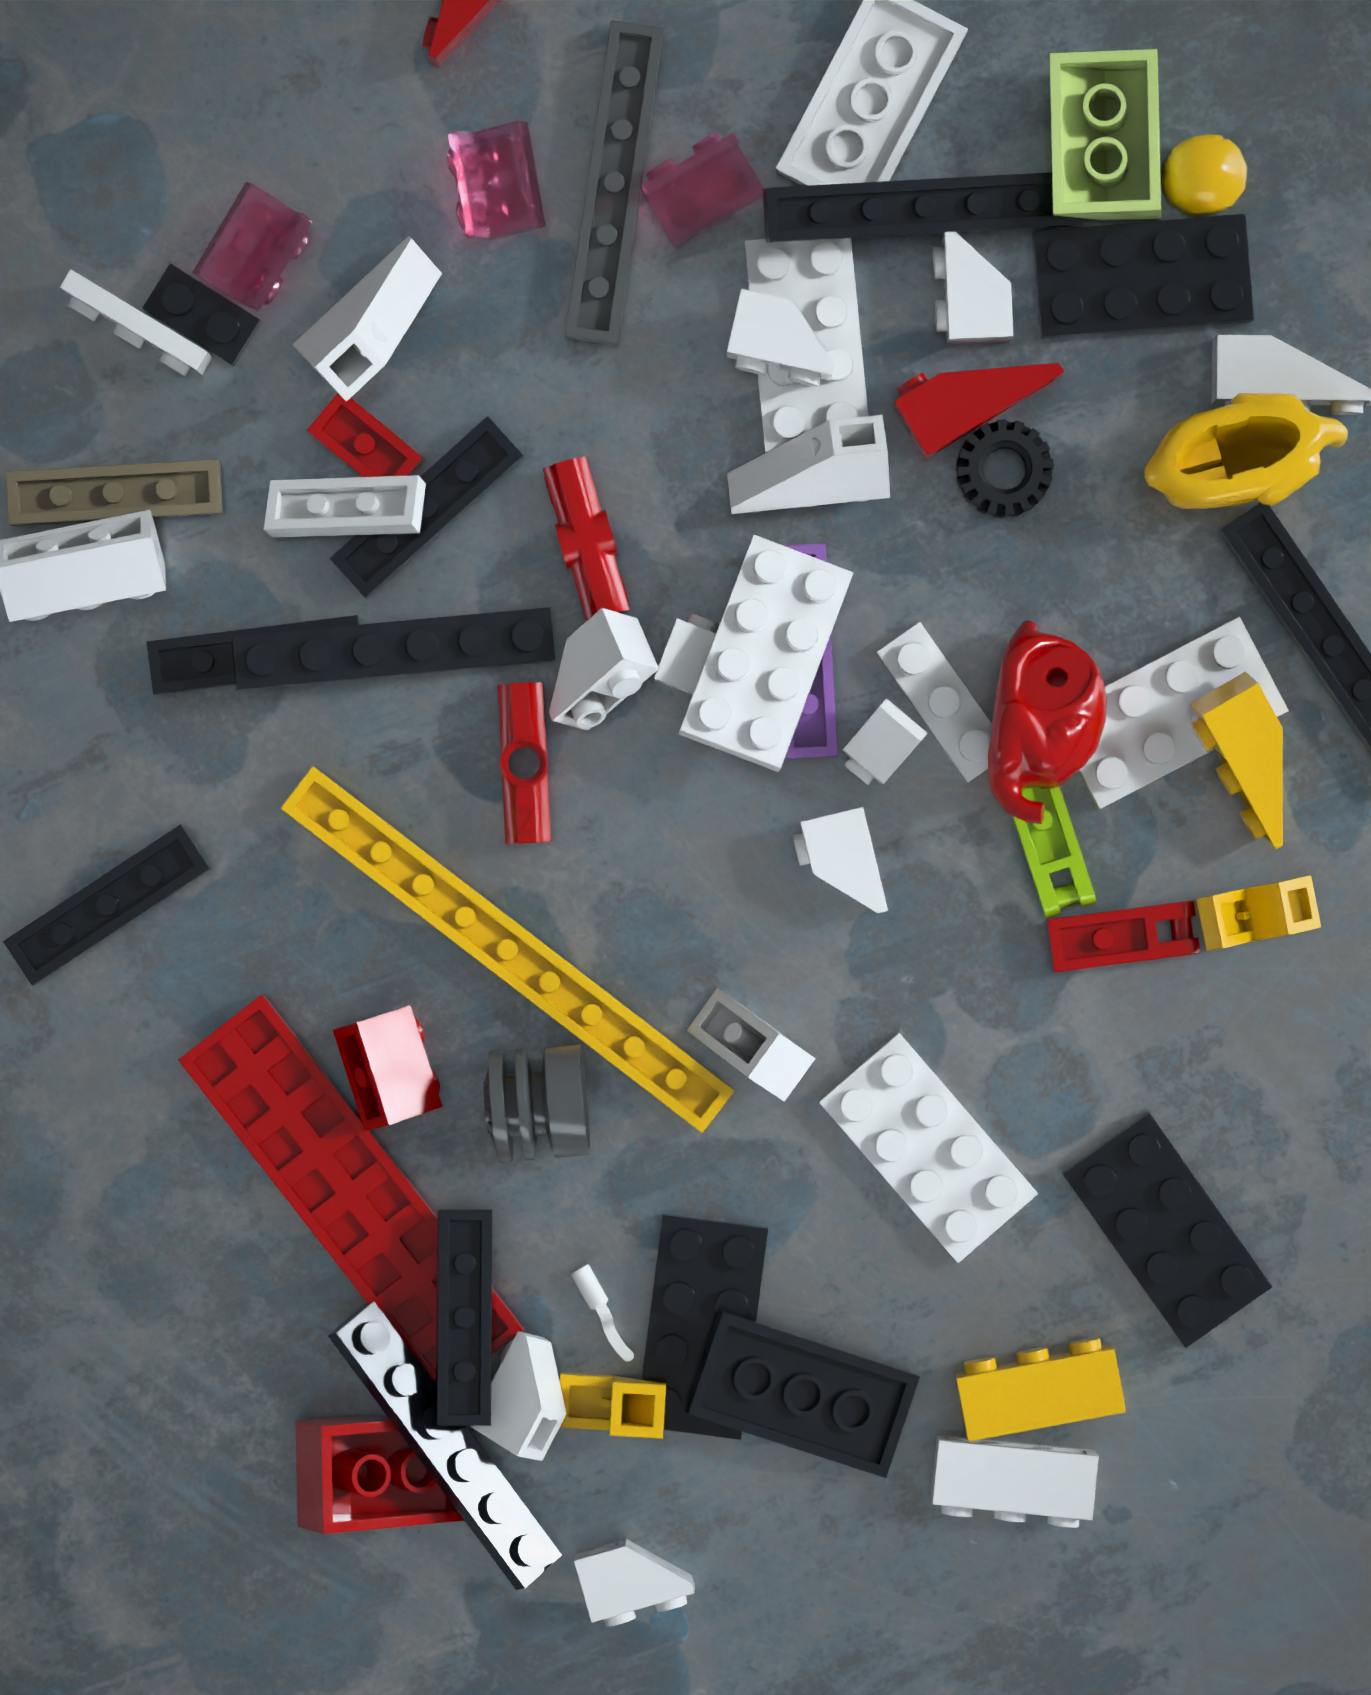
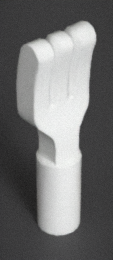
[570,1264,634,1362]

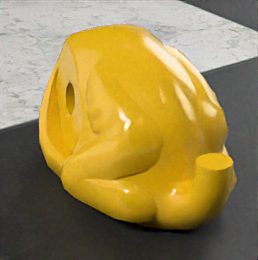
[1144,393,1348,509]

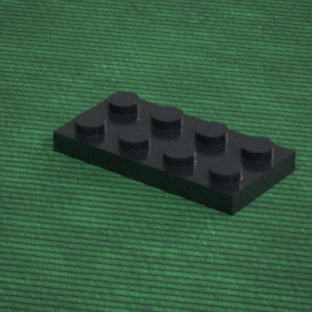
[1032,214,1254,339]
[1062,1112,1273,1348]
[641,1214,768,1440]
[684,1310,920,1478]

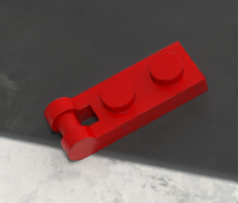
[1046,900,1201,972]

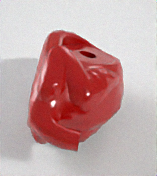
[988,620,1107,824]

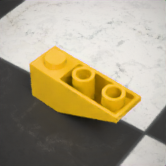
[1190,672,1283,849]

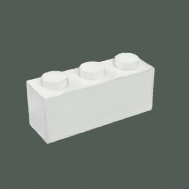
[0,509,166,622]
[930,1434,1099,1528]

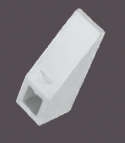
[292,236,442,402]
[1211,335,1371,415]
[727,415,890,514]

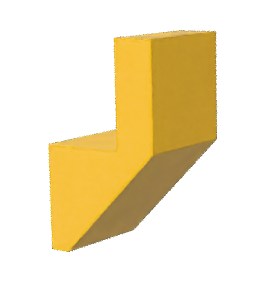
[1196,875,1321,951]
[560,1372,666,1439]

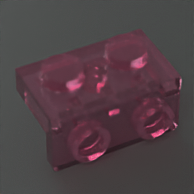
[447,121,546,240]
[641,132,764,248]
[192,182,312,311]

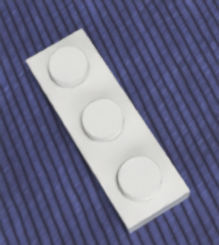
[60,269,213,377]
[264,475,426,538]
[876,622,992,783]

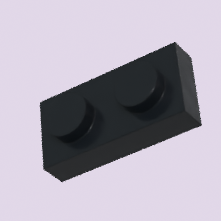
[142,263,262,366]

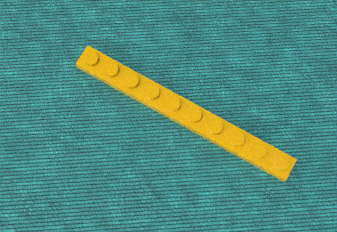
[281,766,735,1133]

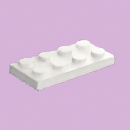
[775,0,968,186]
[744,238,868,453]
[678,535,854,772]
[1079,617,1289,809]
[819,1032,1038,1263]

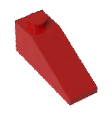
[892,363,1064,460]

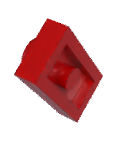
[307,393,424,477]

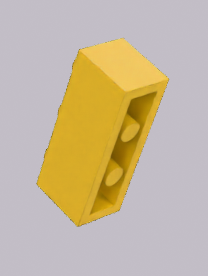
[954,1337,1126,1442]

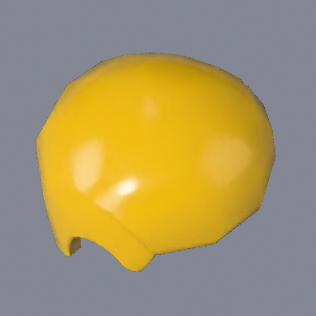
[1161,134,1248,217]

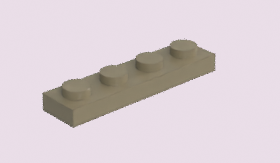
[5,459,223,526]

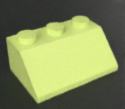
[1050,49,1162,221]

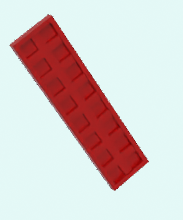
[178,994,525,1384]

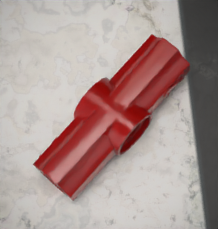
[543,456,630,621]
[497,682,552,844]

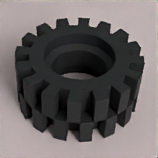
[956,419,1054,518]

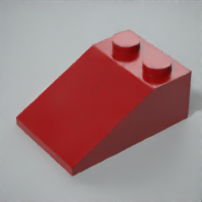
[295,1415,464,1534]

